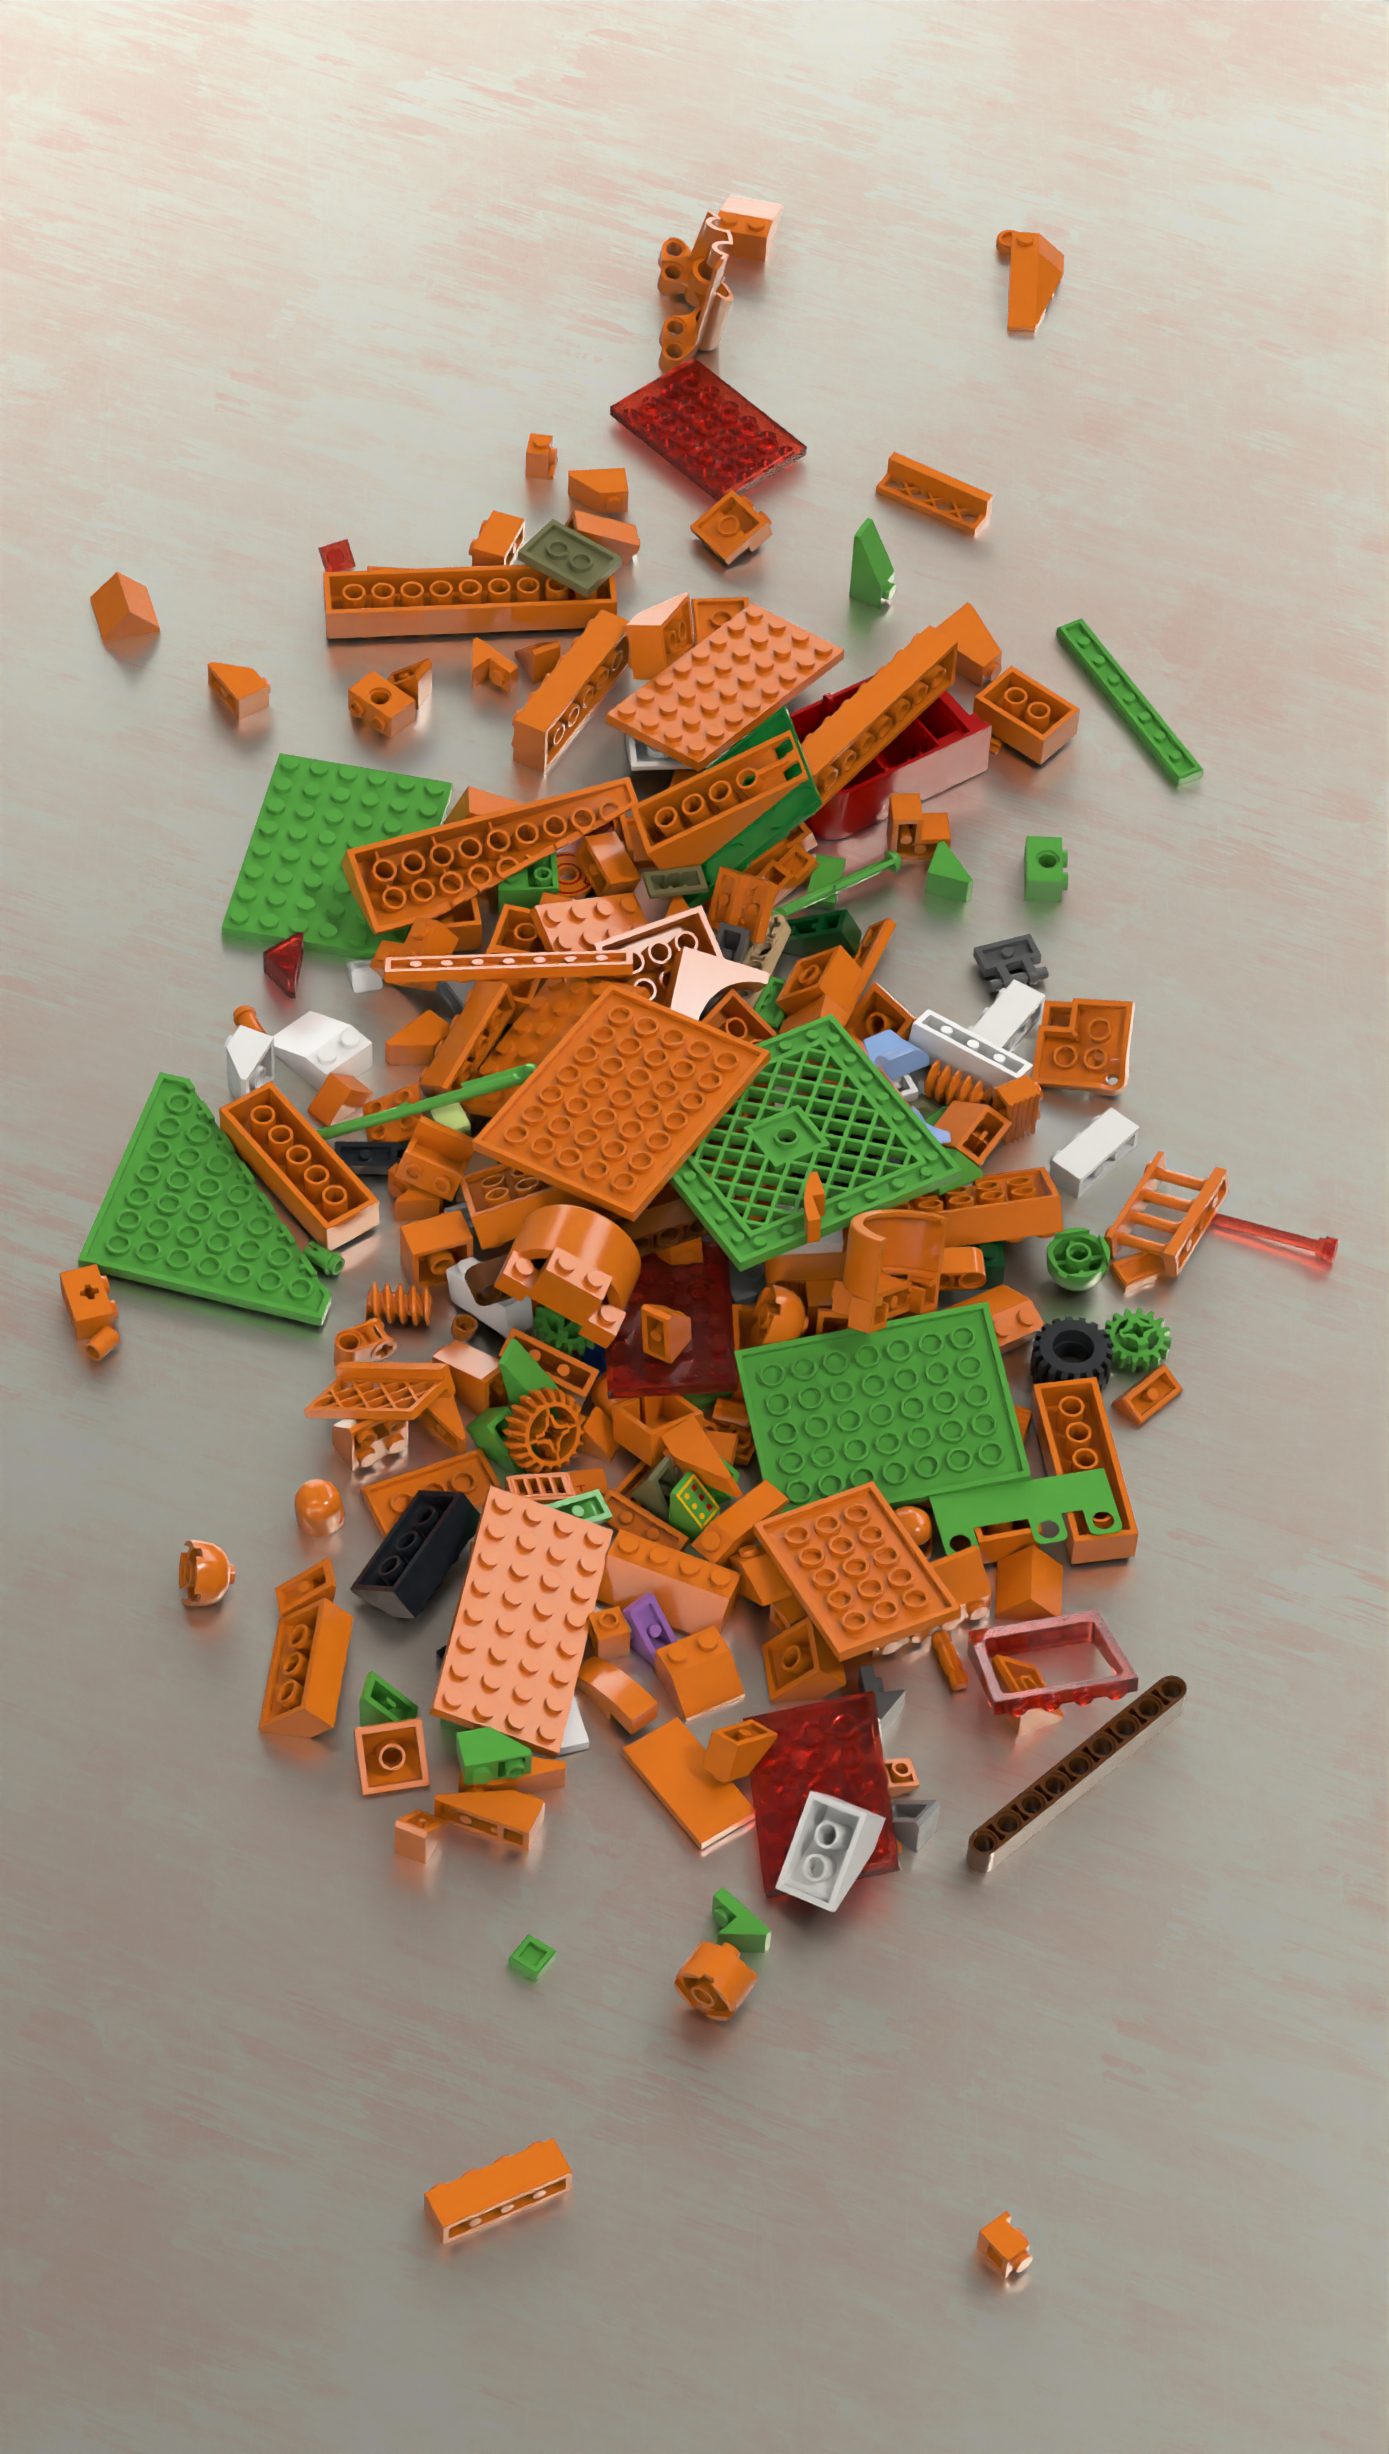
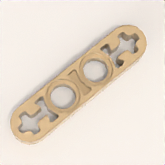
[735,914,791,1009]

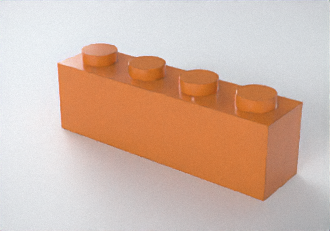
[424,2138,572,2245]

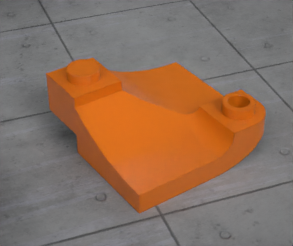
[1032,998,1135,1096]

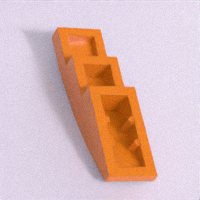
[756,844,819,907]

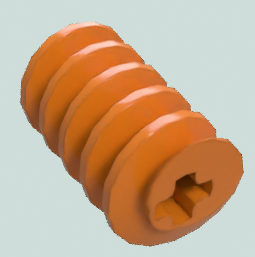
[924,1060,993,1107]
[365,1282,433,1327]

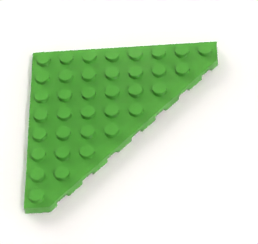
[78,1072,332,1326]

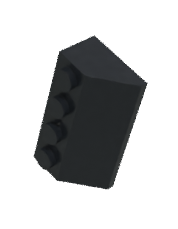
[350,1490,481,1619]

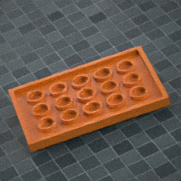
[459,977,652,1118]
[753,1481,961,1662]

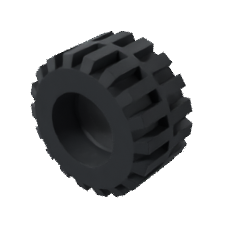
[1030,1316,1113,1393]

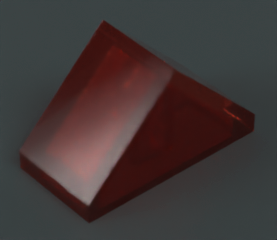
[263,932,304,999]

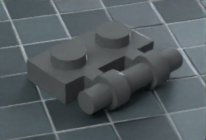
[973,934,1049,992]

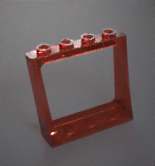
[967,1609,1138,1717]

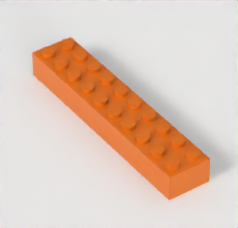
[323,564,617,638]

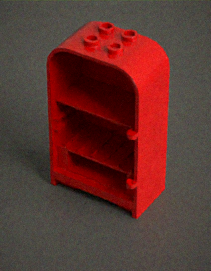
[789,675,992,840]

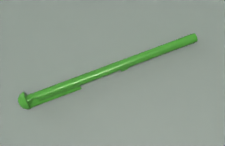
[715,851,902,938]
[316,1063,538,1140]

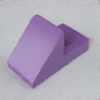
[622,1593,677,1667]

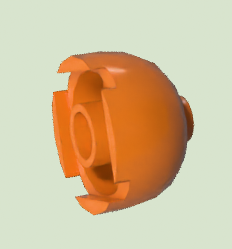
[751,1284,809,1347]
[179,1540,235,1607]

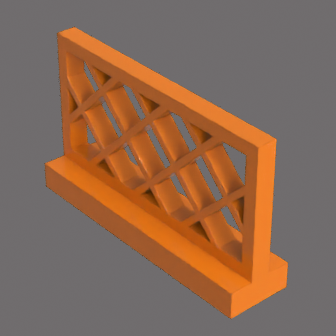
[304,1362,456,1420]

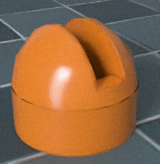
[451,1314,478,1342]

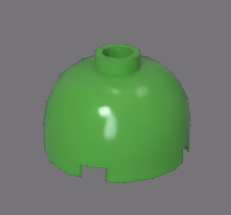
[1046,1228,1110,1291]

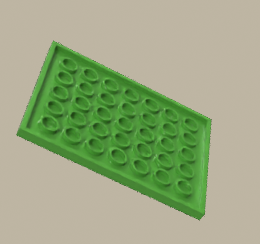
[222,753,453,960]
[734,1301,1031,1514]

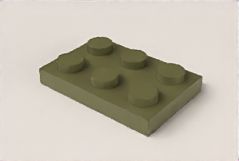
[518,519,622,598]

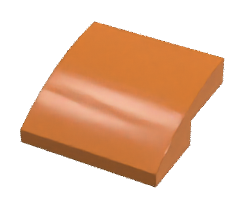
[707,866,778,944]

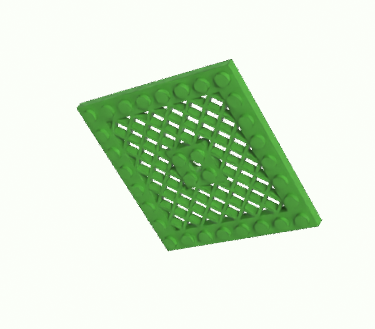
[669,1014,962,1272]

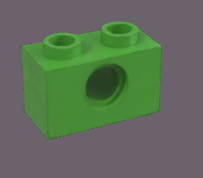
[1024,836,1068,902]

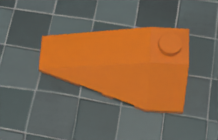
[1007,231,1064,332]

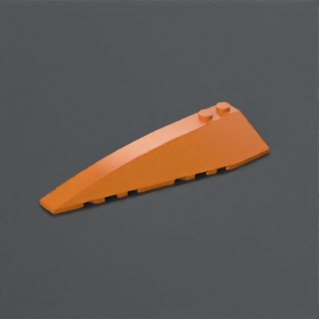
[341,777,639,935]
[842,1167,1064,1252]

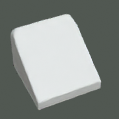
[346,958,383,993]

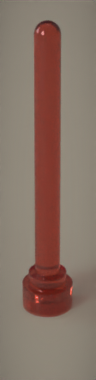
[1210,1213,1339,1263]

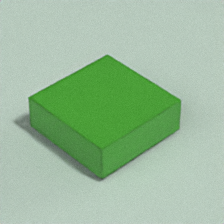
[508,1934,557,1982]

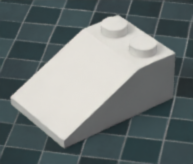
[273,1011,373,1092]
[775,1791,886,1912]

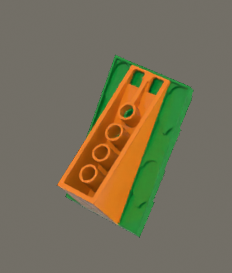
[631,705,823,909]

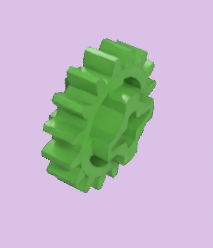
[533,1305,595,1356]
[1104,1308,1172,1372]

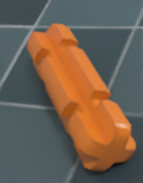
[931,1630,969,1691]

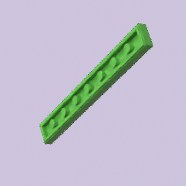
[1056,618,1203,787]

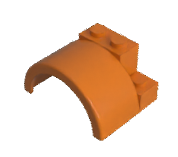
[493,1205,641,1349]
[831,1209,948,1334]

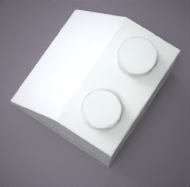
[224,1025,275,1101]

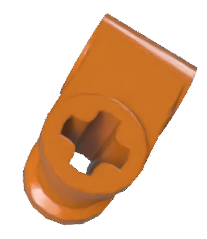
[334,1318,397,1366]

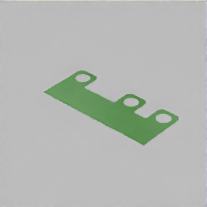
[929,1468,1122,1556]

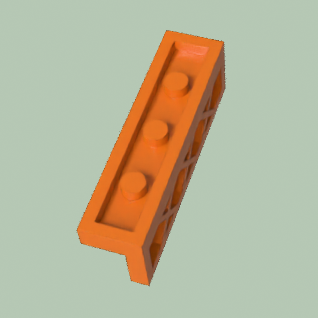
[876,452,993,536]

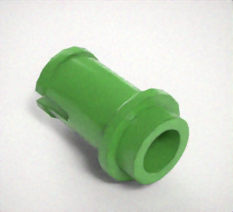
[303,1241,345,1275]

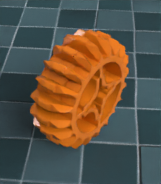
[502,1387,586,1474]

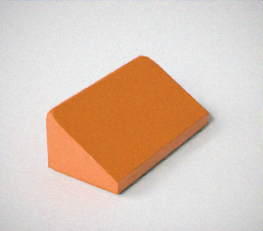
[1112,1364,1183,1426]

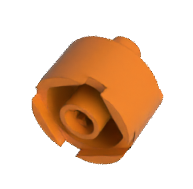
[674,1941,758,2021]

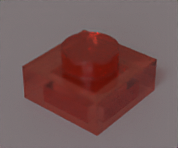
[318,539,356,572]

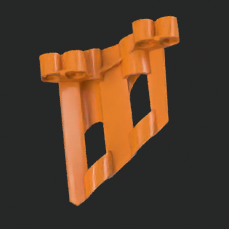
[657,211,733,375]

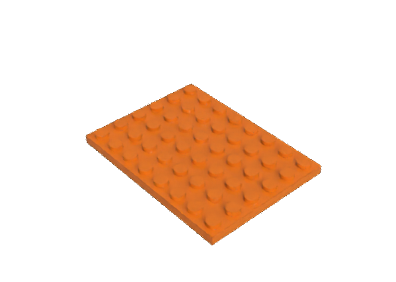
[472,984,771,1222]

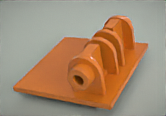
[362,1082,424,1144]

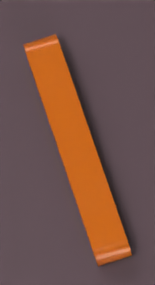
[764,1247,986,1297]

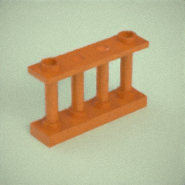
[1104,1151,1229,1277]

